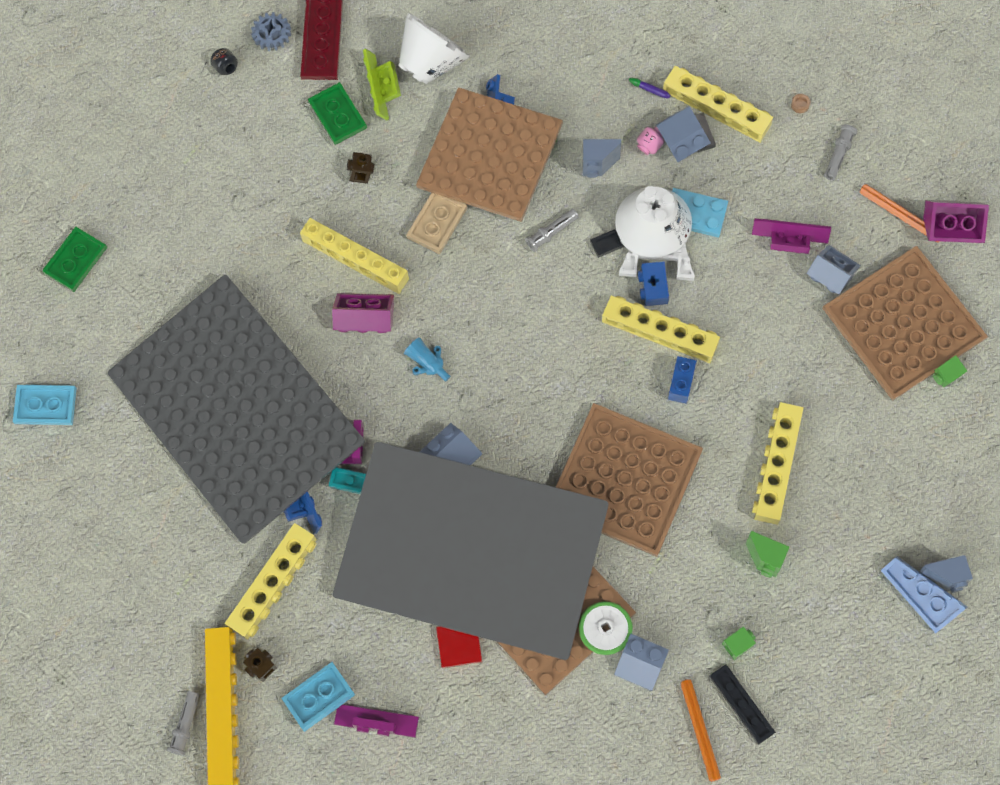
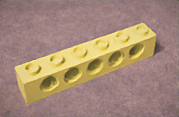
[663,66,773,143]
[300,218,409,294]
[602,295,720,363]
[752,402,804,525]
[224,523,317,640]

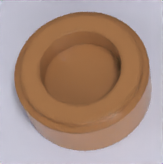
[791,94,811,114]

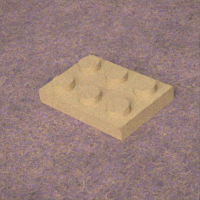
[406,193,467,254]

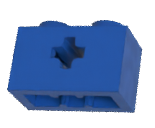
[638,261,669,306]
[668,356,697,404]

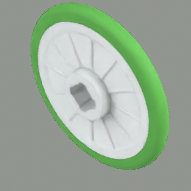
[579,602,633,655]

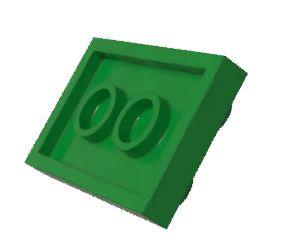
[308,82,367,145]
[42,226,108,292]

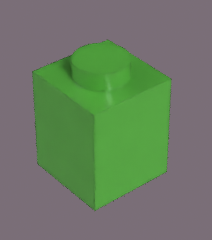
[933,355,967,388]
[722,626,756,660]

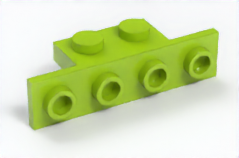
[363,48,401,120]

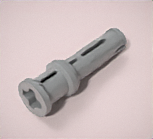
[824,124,858,181]
[525,208,579,252]
[166,691,200,756]

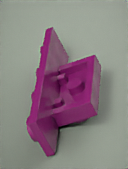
[752,218,831,254]
[334,705,419,738]

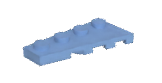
[881,556,968,633]

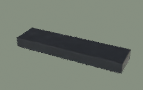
[709,664,776,745]

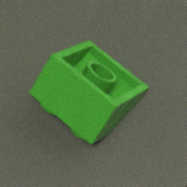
[746,531,789,578]

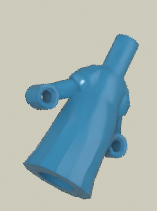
[404,337,451,382]

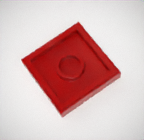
[436,626,482,669]

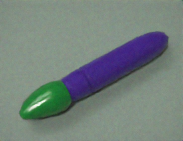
[629,78,671,99]

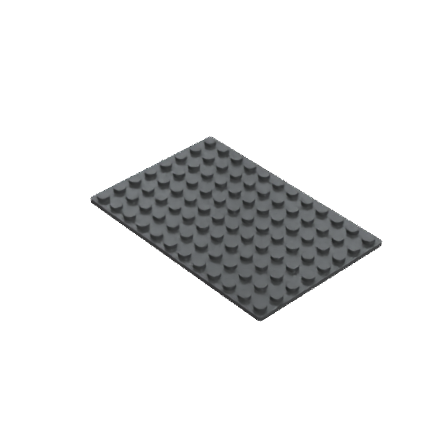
[108,275,365,544]
[333,442,609,660]

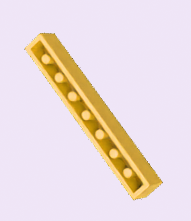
[205,627,240,785]

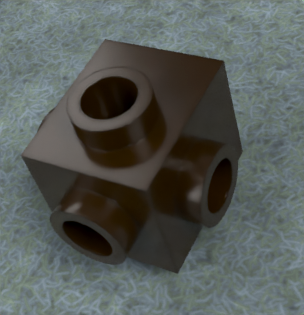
[347,152,375,184]
[243,647,277,682]

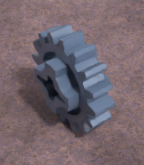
[251,12,292,51]

